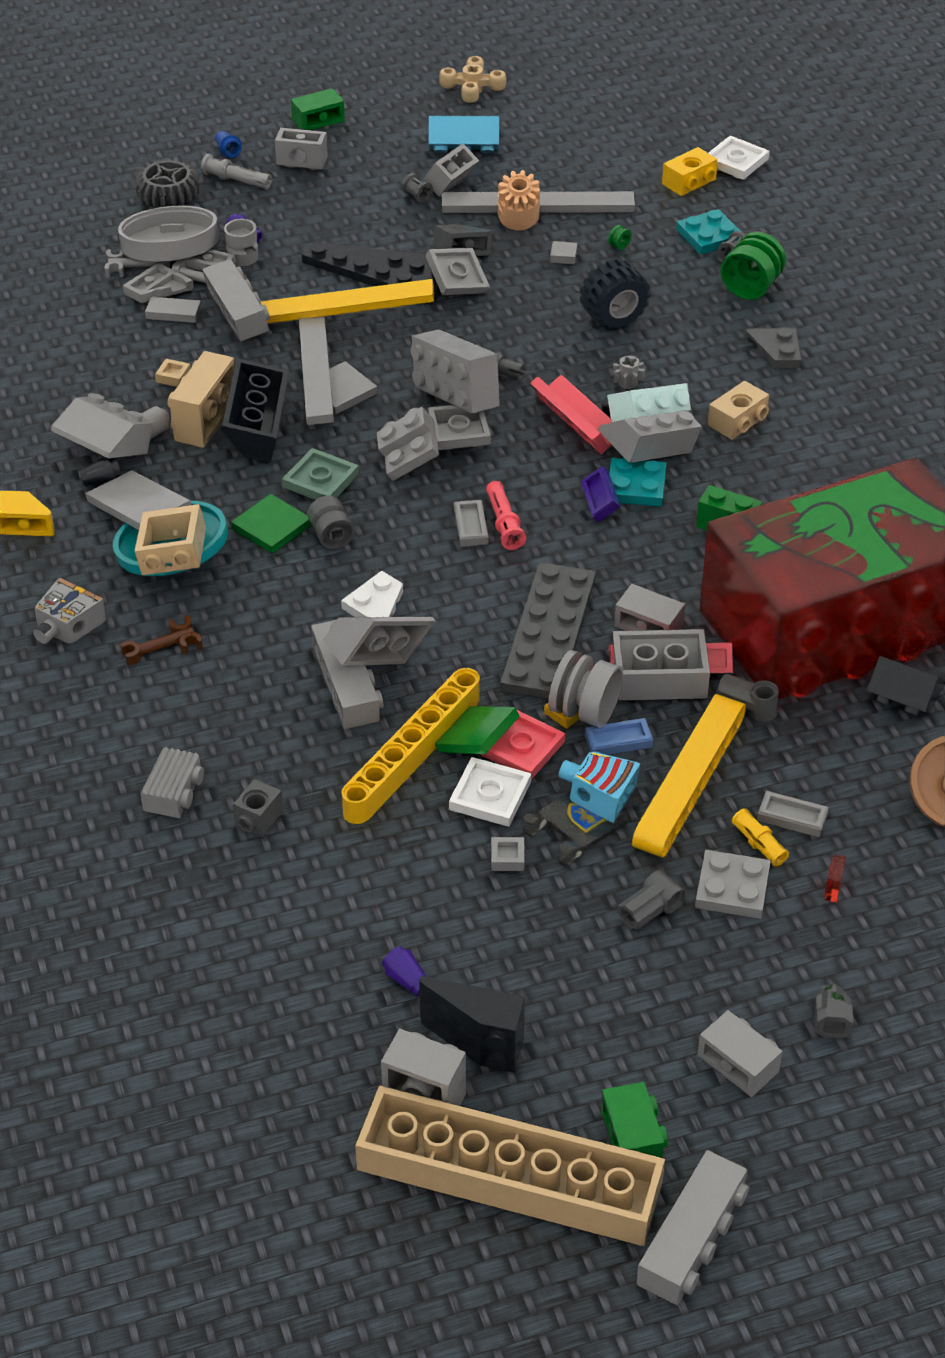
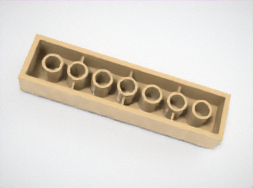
[355,1085,665,1247]

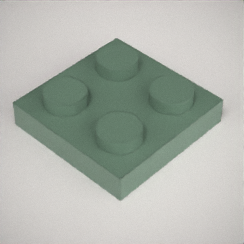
[282,448,359,500]

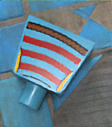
[558,751,640,823]

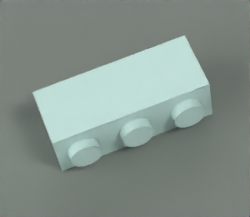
[607,383,691,422]

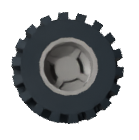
[580,259,651,330]

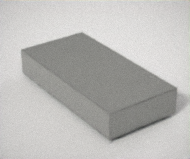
[145,297,201,323]
[454,500,489,547]
[757,791,829,837]

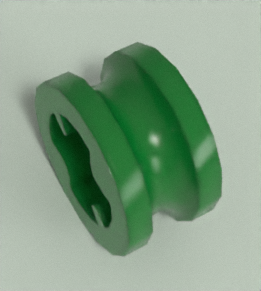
[608,225,632,250]

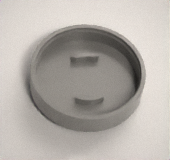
[118,206,219,262]

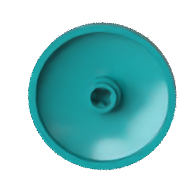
[113,501,228,576]

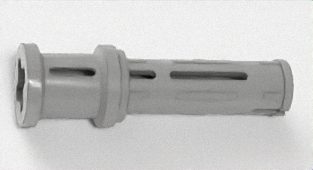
[200,154,272,190]

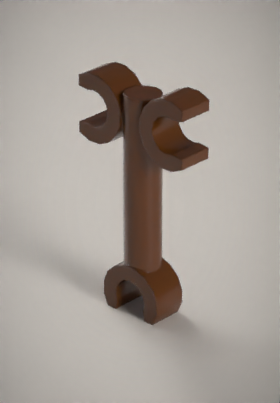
[120,615,203,665]

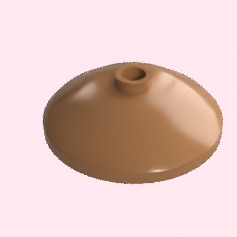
[910,736,945,827]

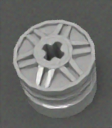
[548,650,623,728]

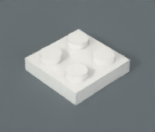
[709,136,770,180]
[449,757,531,827]

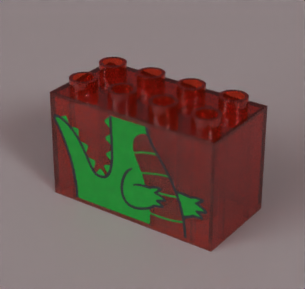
[699,457,945,700]

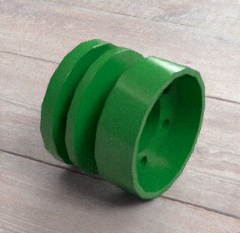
[720,232,786,300]

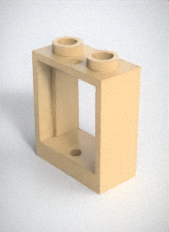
[134,504,206,575]

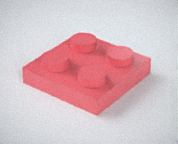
[479,710,565,780]

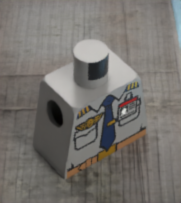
[33,578,107,644]

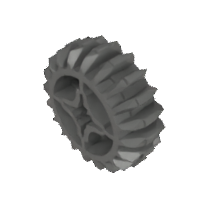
[135,158,200,208]

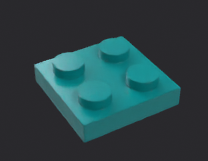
[676,209,741,255]
[609,458,667,507]

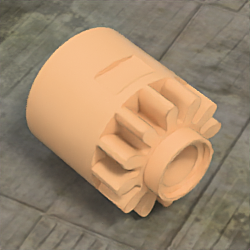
[498,170,540,230]

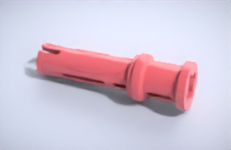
[486,481,526,550]

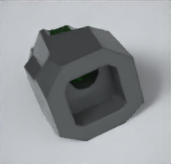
[814,984,853,1039]

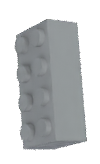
[411,329,500,413]

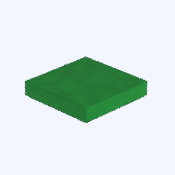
[231,494,311,554]
[435,706,519,754]

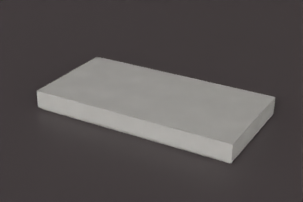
[85,470,191,530]

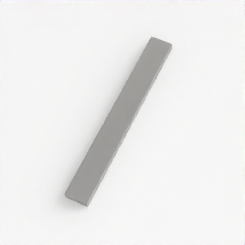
[442,191,635,213]
[299,316,334,425]

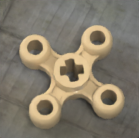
[439,56,506,103]

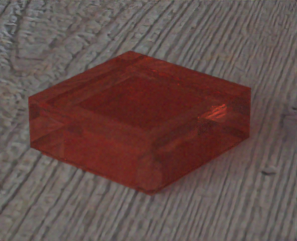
[824,854,846,903]

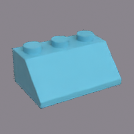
[429,116,499,153]

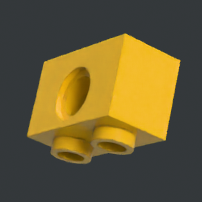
[662,147,718,196]

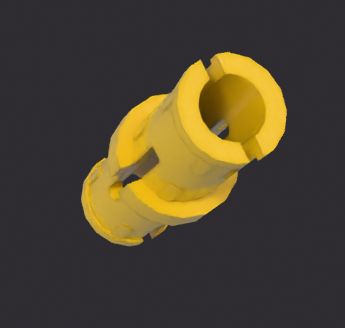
[731,808,790,867]

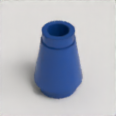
[215,131,242,158]

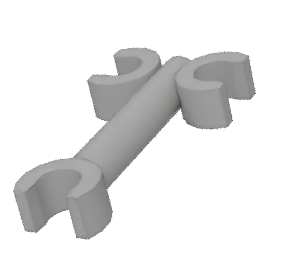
[105,249,171,278]

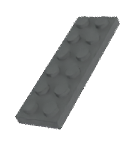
[500,562,596,699]

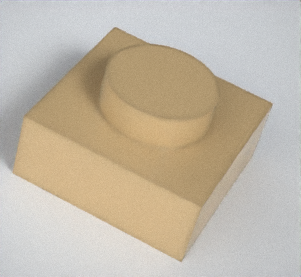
[155,359,191,387]

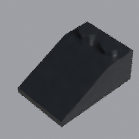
[419,976,525,1073]

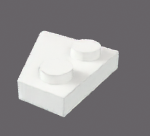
[341,571,403,617]

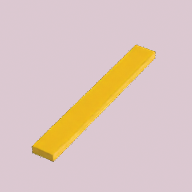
[231,279,434,328]

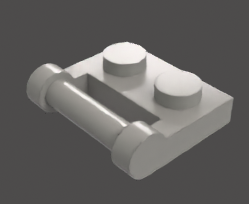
[171,249,236,283]

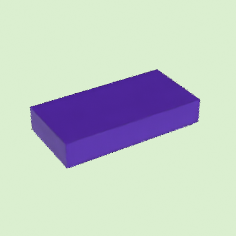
[581,466,620,522]

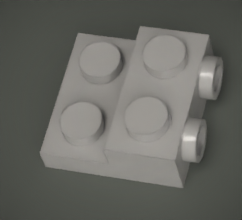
[428,405,491,450]
[377,407,439,481]

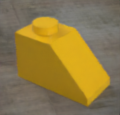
[0,491,55,536]

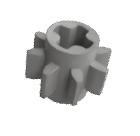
[613,356,645,389]

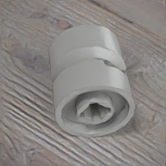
[224,219,259,266]

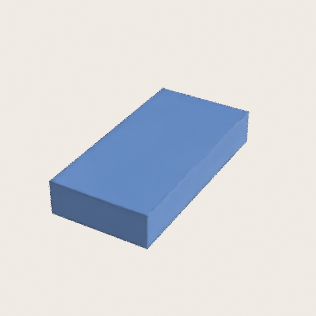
[585,718,653,755]

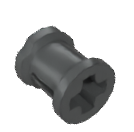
[401,173,433,203]
[718,231,745,260]

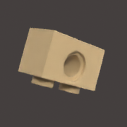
[708,380,769,440]

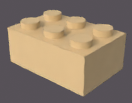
[168,351,235,448]

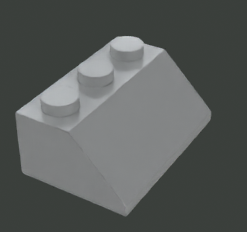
[51,393,153,458]
[598,410,702,463]
[323,617,436,666]
[612,629,710,700]

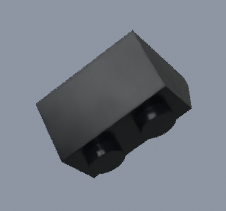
[867,656,945,716]

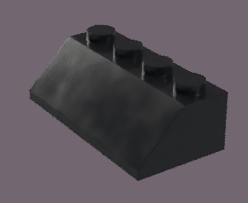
[221,358,289,463]

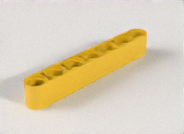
[342,668,480,824]
[632,694,746,858]

